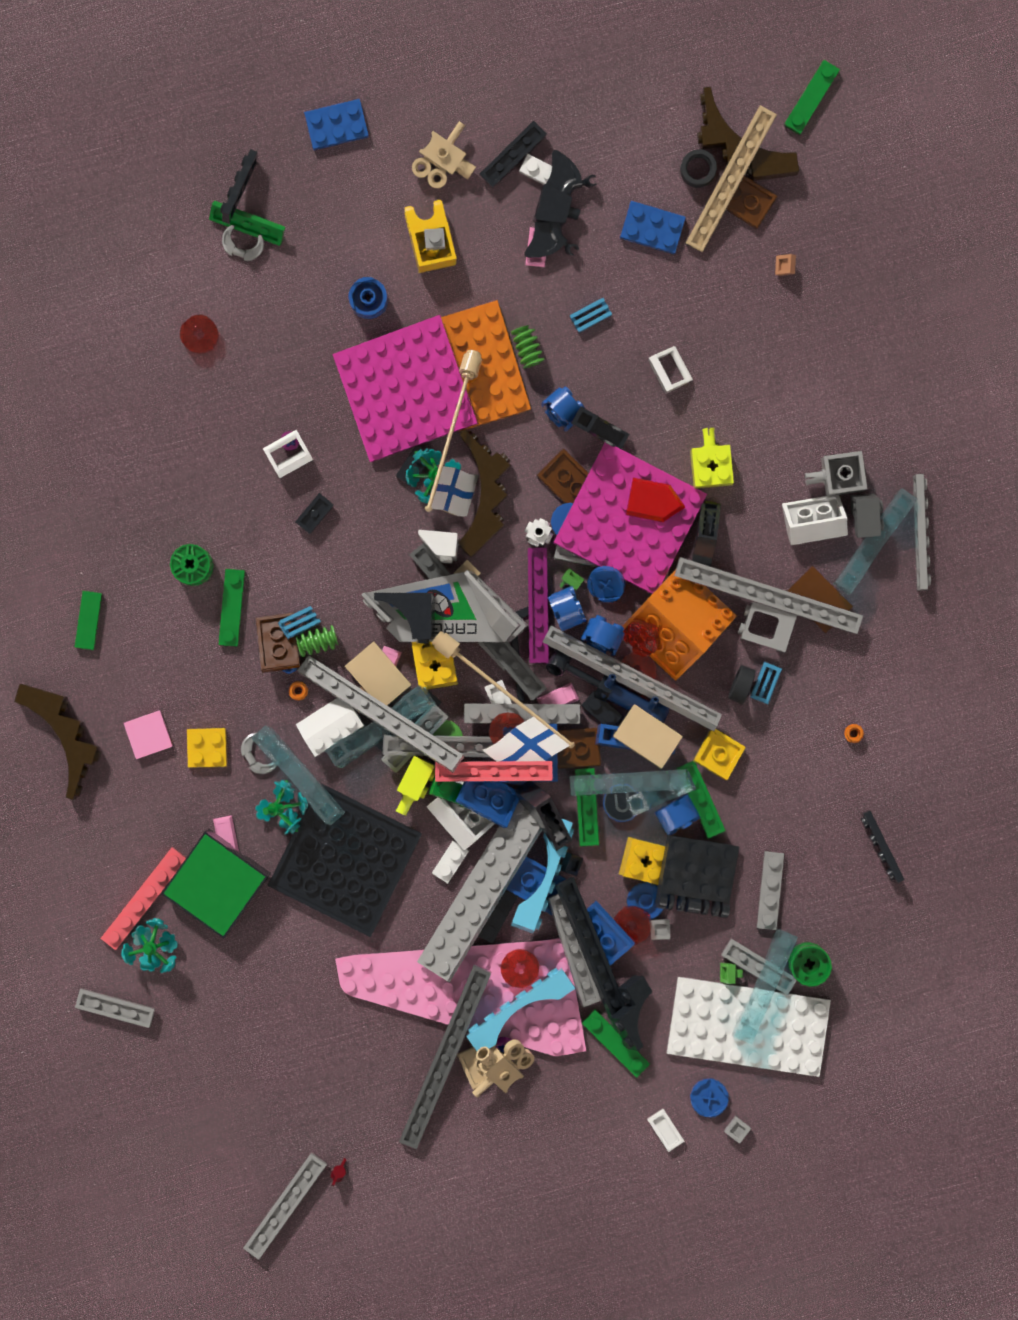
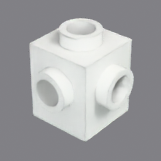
[524,518,553,547]

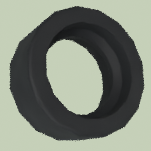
[680,149,717,188]
[728,665,756,704]

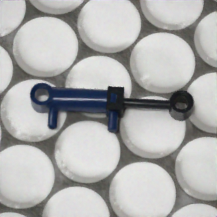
[546,650,670,724]

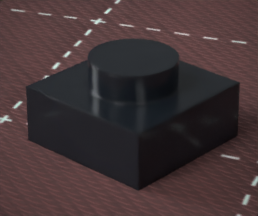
[560,852,584,876]

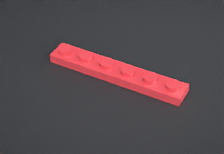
[435,761,552,782]
[100,847,186,950]

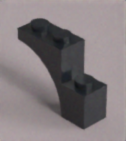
[571,406,630,449]
[610,975,653,1051]

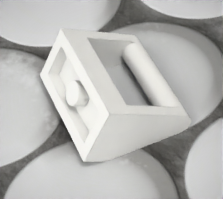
[648,346,693,394]
[263,430,313,478]

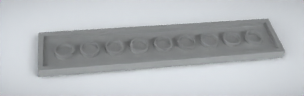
[417,801,542,982]

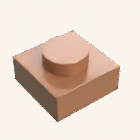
[775,254,796,276]

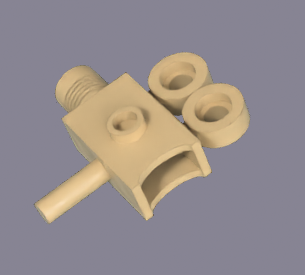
[412,121,476,189]
[472,1039,534,1098]

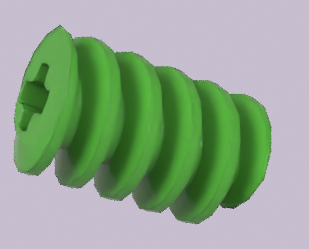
[511,325,545,368]
[296,625,338,657]

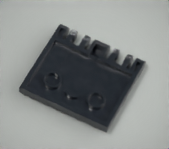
[655,834,740,918]

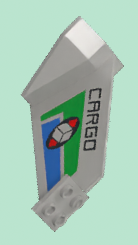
[362,570,529,642]

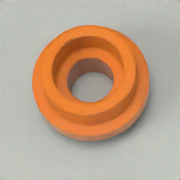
[289,681,308,701]
[844,724,864,743]

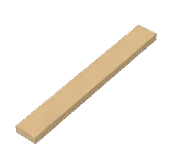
[686,105,777,252]

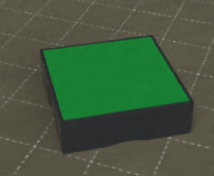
[161,829,271,939]

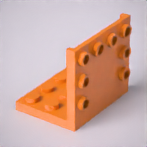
[622,570,737,681]

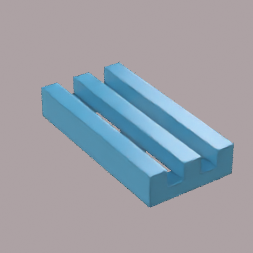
[570,298,612,333]
[278,606,321,639]
[750,662,782,705]

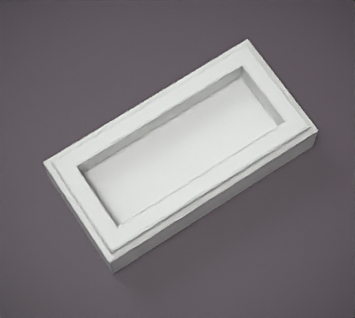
[647,1109,685,1152]

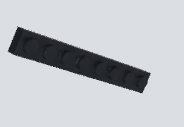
[555,877,625,1025]

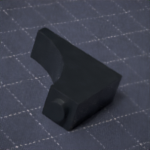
[691,500,721,567]
[374,593,435,643]
[515,781,572,851]

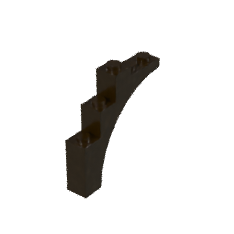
[697,87,799,181]
[458,430,511,558]
[14,684,101,800]

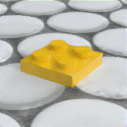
[187,728,227,768]
[693,729,746,780]

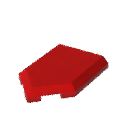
[626,478,686,523]

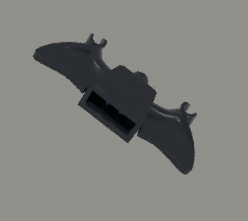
[524,150,597,258]

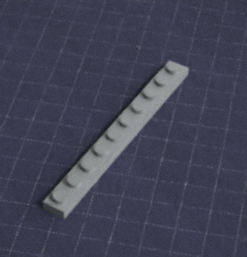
[674,557,863,634]
[543,626,722,731]
[297,656,464,773]

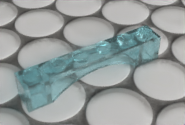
[833,488,918,595]
[325,685,435,768]
[252,725,345,825]
[570,769,689,796]
[731,929,798,1044]

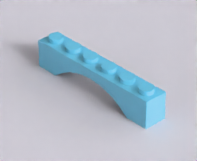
[511,819,574,934]
[466,968,575,1051]

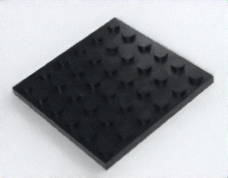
[267,782,423,937]

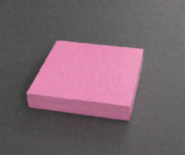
[124,710,173,759]

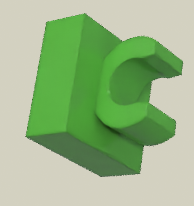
[560,568,585,590]
[720,963,743,984]

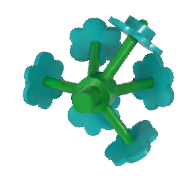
[406,448,461,504]
[255,780,308,834]
[121,918,178,973]

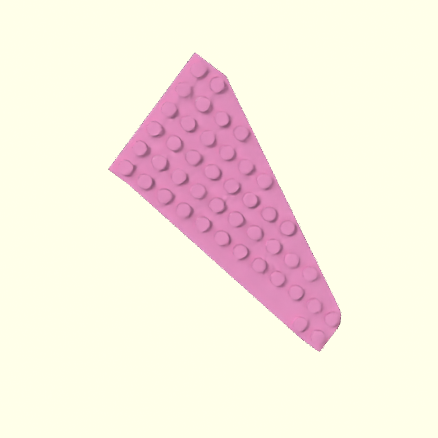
[335,937,586,1057]

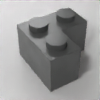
[850,493,884,538]

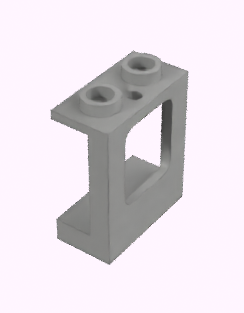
[738,602,797,653]

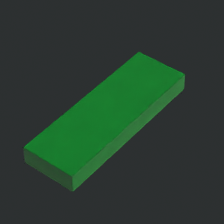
[74,591,103,650]

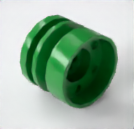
[170,544,214,586]
[788,942,832,987]

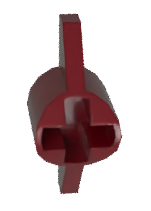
[330,1158,347,1187]

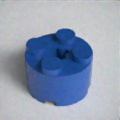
[348,277,388,319]
[541,386,585,432]
[547,586,586,631]
[580,615,625,656]
[654,794,701,835]

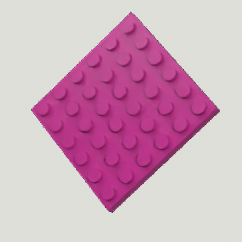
[333,315,478,462]
[553,443,707,594]

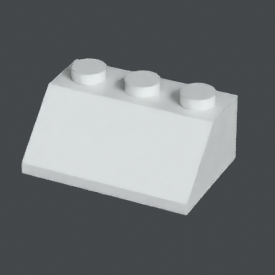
[782,495,848,545]
[418,530,459,564]
[296,698,365,757]
[427,782,495,850]

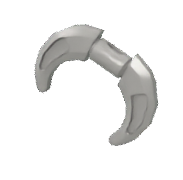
[222,225,264,261]
[241,733,279,774]

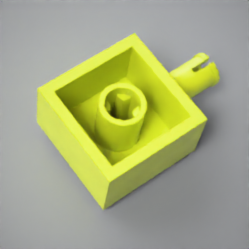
[690,428,734,489]
[396,756,435,816]

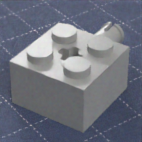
[805,451,867,496]

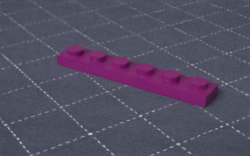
[528,548,549,663]

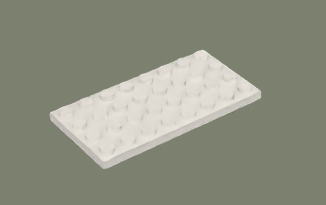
[666,977,831,1077]

